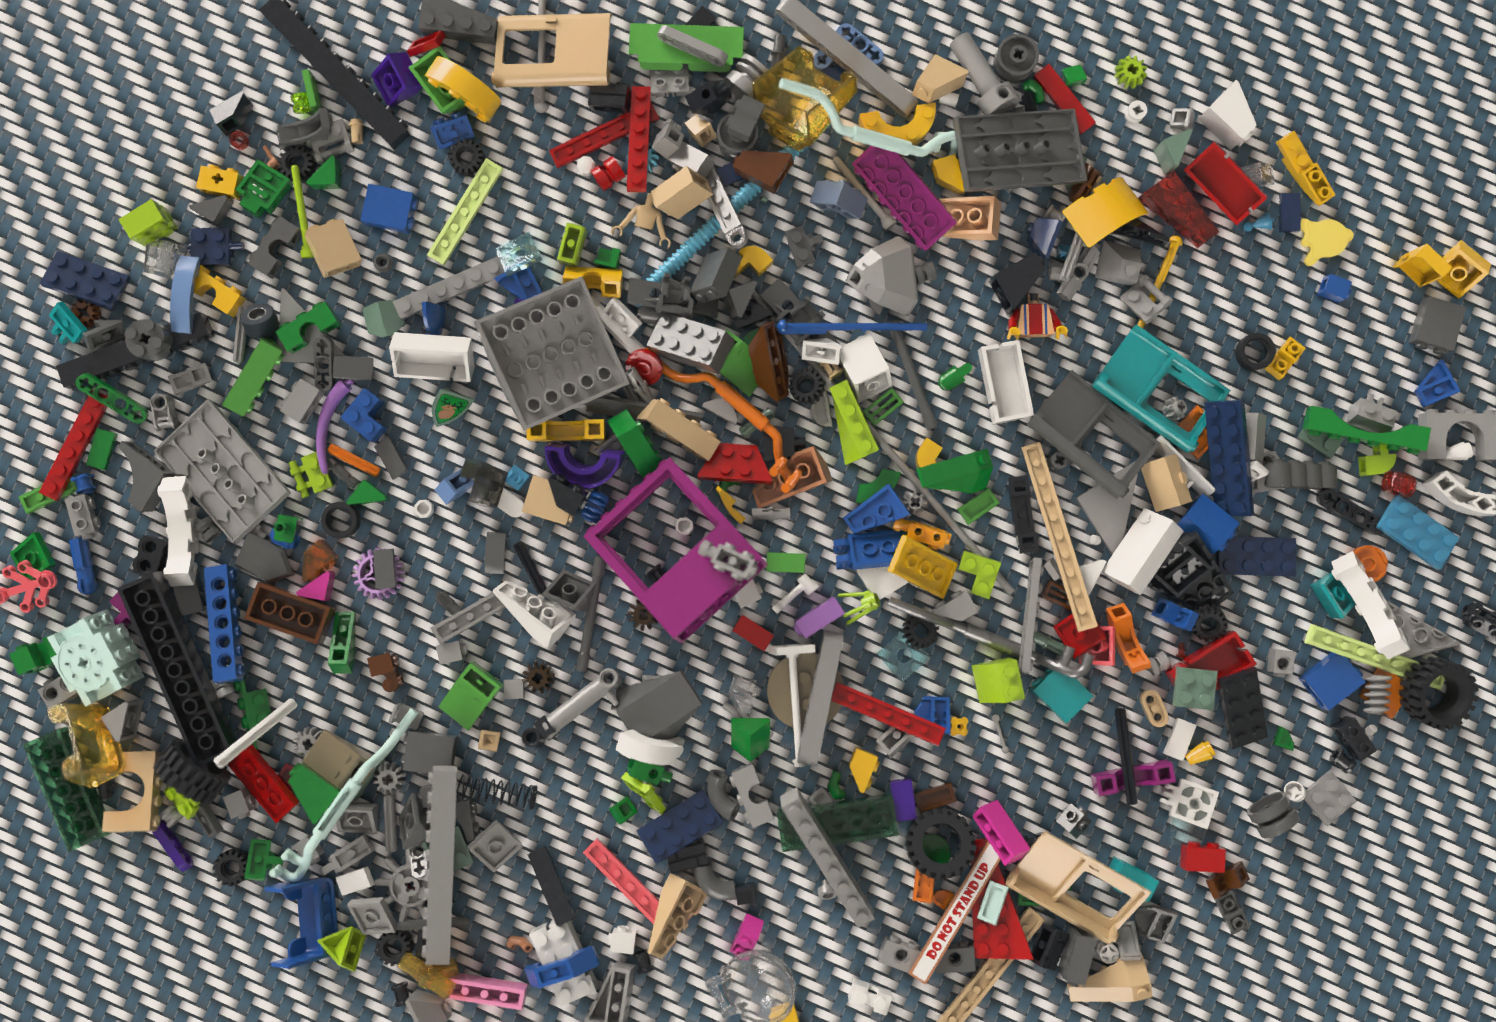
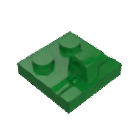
[10,532,56,580]

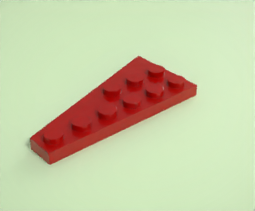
[970,838,1034,960]

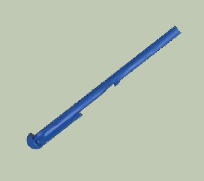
[777,319,927,334]

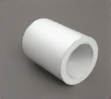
[939,92,959,107]

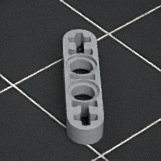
[657,25,728,67]

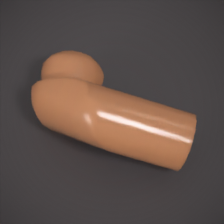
[506,935,533,953]

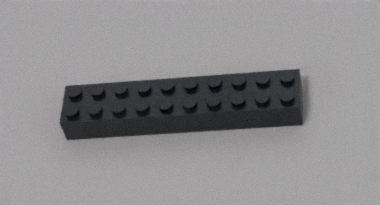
[117,571,237,767]

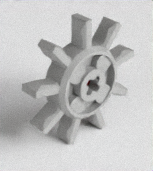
[374,849,428,922]

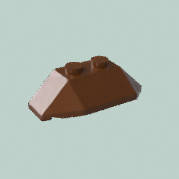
[748,321,789,401]

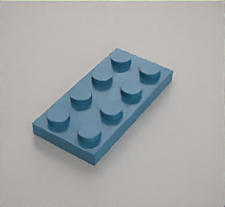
[1376,495,1459,570]

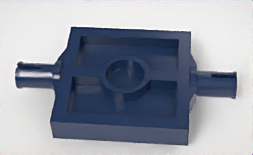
[178,227,245,267]

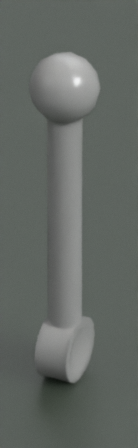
[992,714,1009,754]

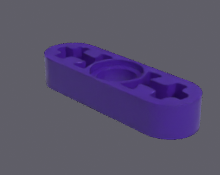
[152,820,194,872]

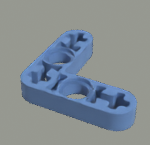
[813,23,884,72]

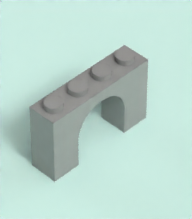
[1418,409,1496,461]

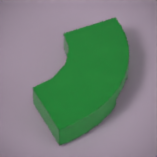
[856,469,901,503]

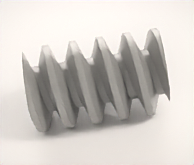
[1363,674,1392,716]

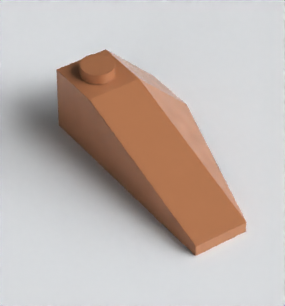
[752,446,833,508]

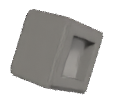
[1169,108,1195,131]

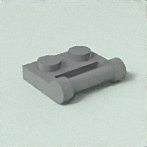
[310,119,355,164]
[1120,274,1173,325]

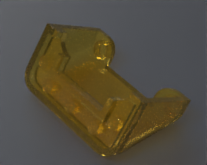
[47,703,126,788]

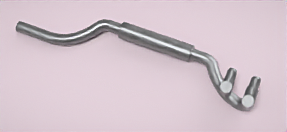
[887,597,1094,678]

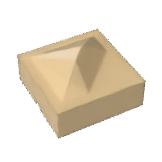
[478,730,500,752]

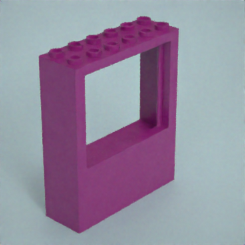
[583,457,768,644]

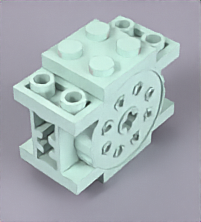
[47,609,144,707]

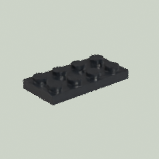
[1217,667,1268,749]

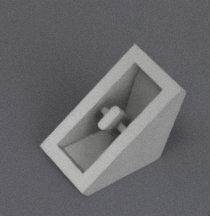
[702,397,738,426]

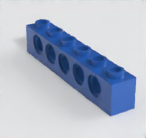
[204,564,245,684]

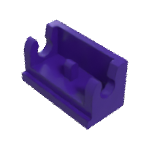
[890,777,917,822]

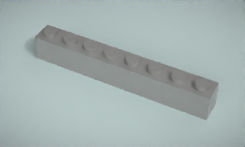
[780,787,875,928]

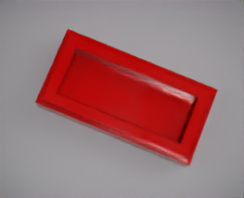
[407,30,446,57]
[732,614,775,651]

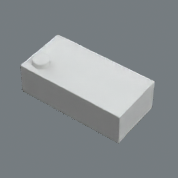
[1102,508,1184,595]

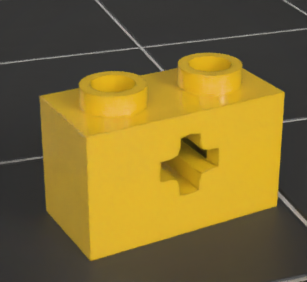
[196,164,244,200]

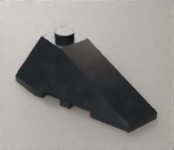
[1110,218,1170,246]

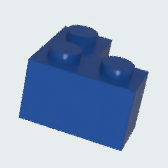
[340,388,388,443]

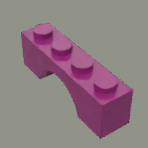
[1090,759,1176,796]

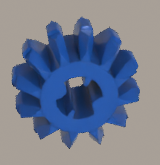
[581,490,609,524]

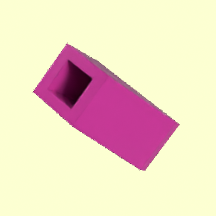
[729,913,764,959]

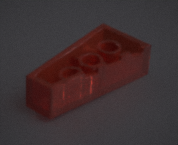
[1138,171,1219,248]

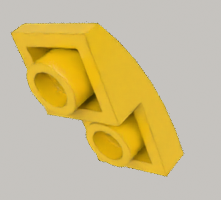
[1264,337,1306,380]

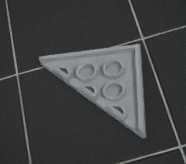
[278,288,346,364]
[1076,461,1138,555]
[1386,600,1461,659]

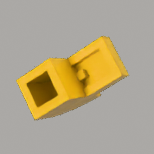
[734,246,773,278]
[915,438,943,468]

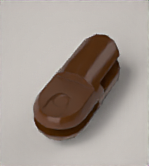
[1068,163,1101,203]

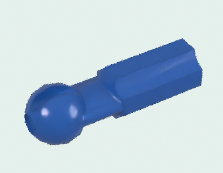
[69,538,98,595]

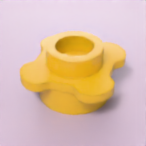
[950,717,968,736]

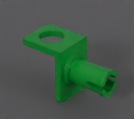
[273,514,303,543]

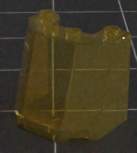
[752,46,857,152]

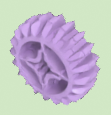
[352,548,405,600]

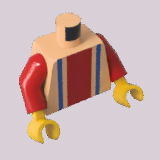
[1007,293,1068,340]

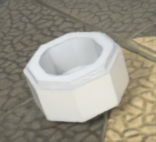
[577,156,596,176]
[414,500,434,518]
[675,517,694,536]

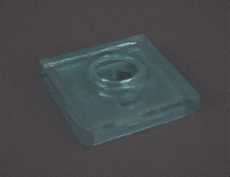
[495,232,542,277]
[876,632,931,683]

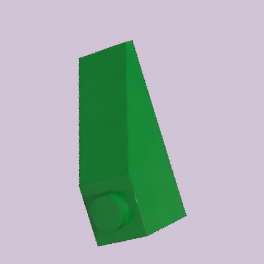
[327,611,356,674]

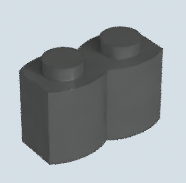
[726,95,765,142]

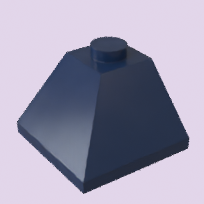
[1026,218,1062,262]

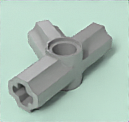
[1048,245,1101,302]

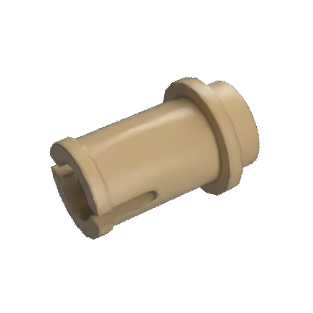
[349,119,364,144]

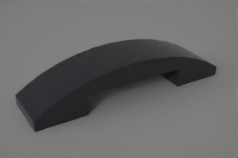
[1008,475,1039,554]

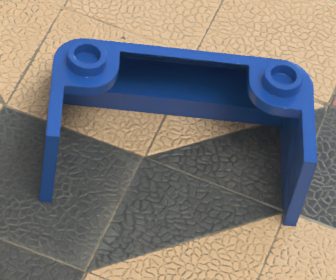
[265,877,338,969]

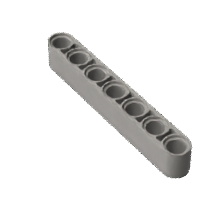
[797,630,844,767]

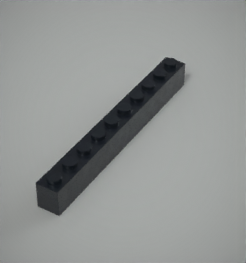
[259,0,410,150]

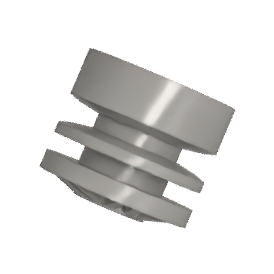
[726,54,775,101]

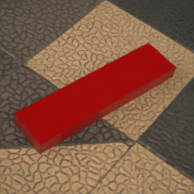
[1033,64,1096,135]

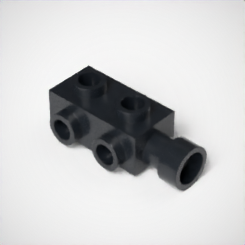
[1461,602,1496,641]

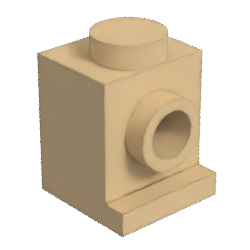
[684,114,717,148]

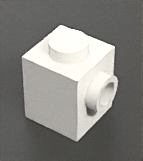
[607,925,637,954]

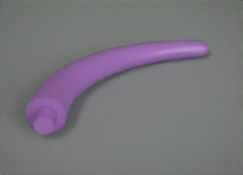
[316,379,354,474]

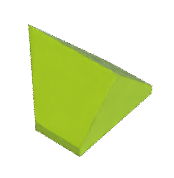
[317,926,366,972]

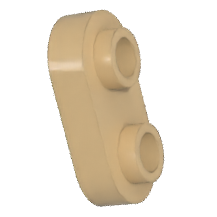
[1140,689,1169,727]

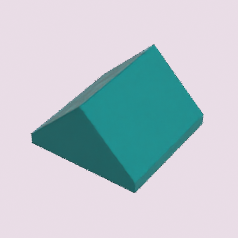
[1310,572,1356,619]

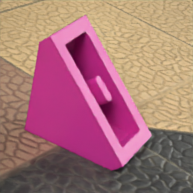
[296,571,336,601]

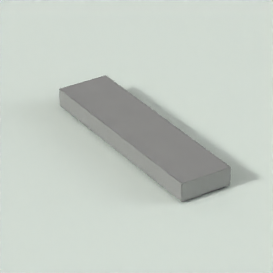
[431,593,506,645]

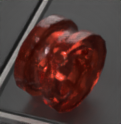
[229,131,249,150]

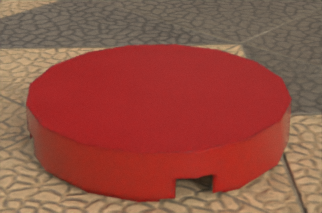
[625,349,663,385]

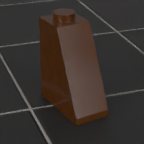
[733,150,794,194]

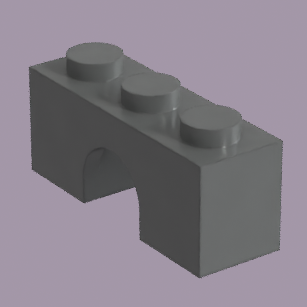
[248,216,302,279]

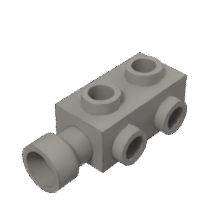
[698,540,758,581]

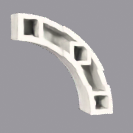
[1421,471,1496,516]
[158,476,199,587]
[1331,551,1410,659]

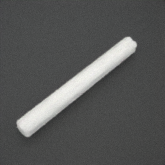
[214,699,298,768]

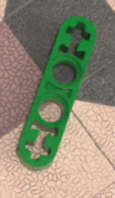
[75,373,149,423]

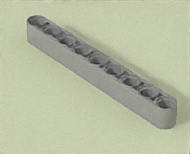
[775,0,919,118]

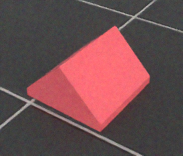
[1079,626,1115,666]

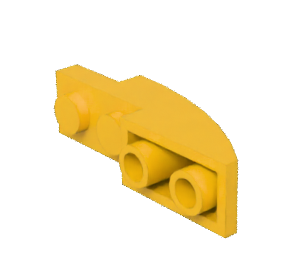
[1276,131,1335,206]

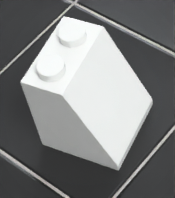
[1198,80,1256,150]
[840,333,893,403]

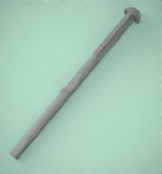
[534,0,549,113]

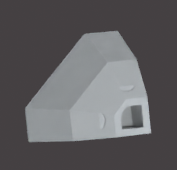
[845,236,918,316]

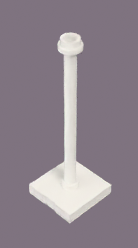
[769,643,815,767]

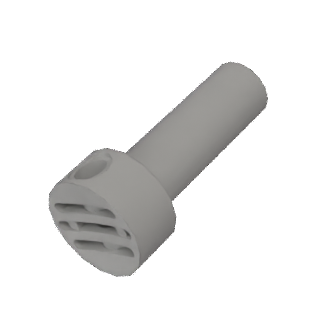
[950,32,1020,115]

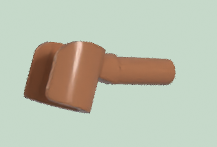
[263,145,280,170]

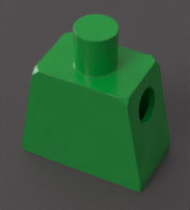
[626,758,673,786]

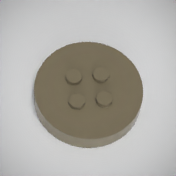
[767,653,844,730]

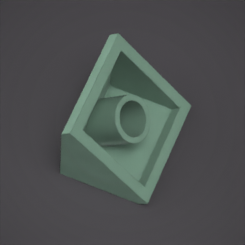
[1153,129,1193,176]

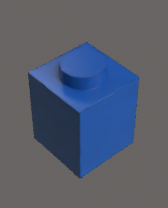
[1317,274,1352,303]

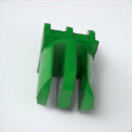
[938,363,972,391]

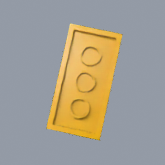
[887,535,958,599]

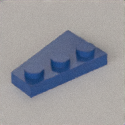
[843,484,912,534]

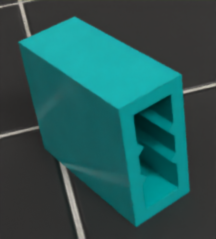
[1030,668,1094,724]

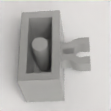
[1346,394,1397,433]

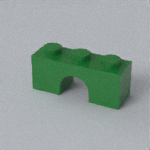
[275,302,342,354]

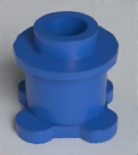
[70,473,97,495]

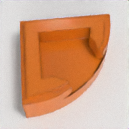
[932,889,955,910]

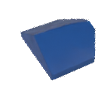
[914,696,951,735]

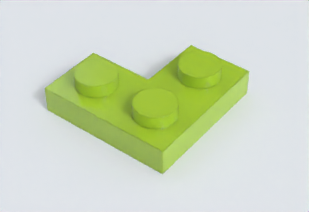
[958,550,1001,599]
[621,772,666,815]

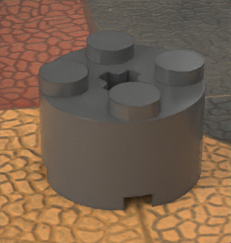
[124,319,173,361]

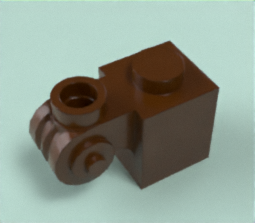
[367,652,404,692]

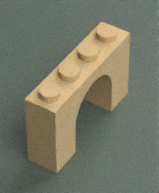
[102,751,163,833]

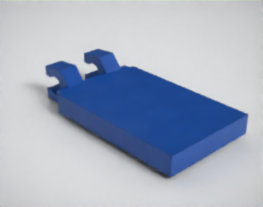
[833,530,906,570]

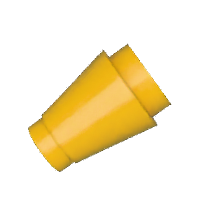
[1185,741,1216,765]

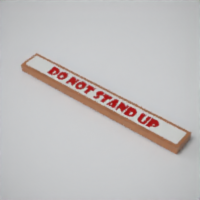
[908,840,1001,985]

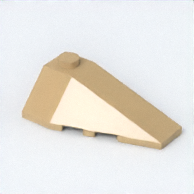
[648,873,707,959]
[1067,953,1152,1002]

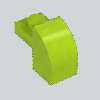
[1358,445,1397,476]

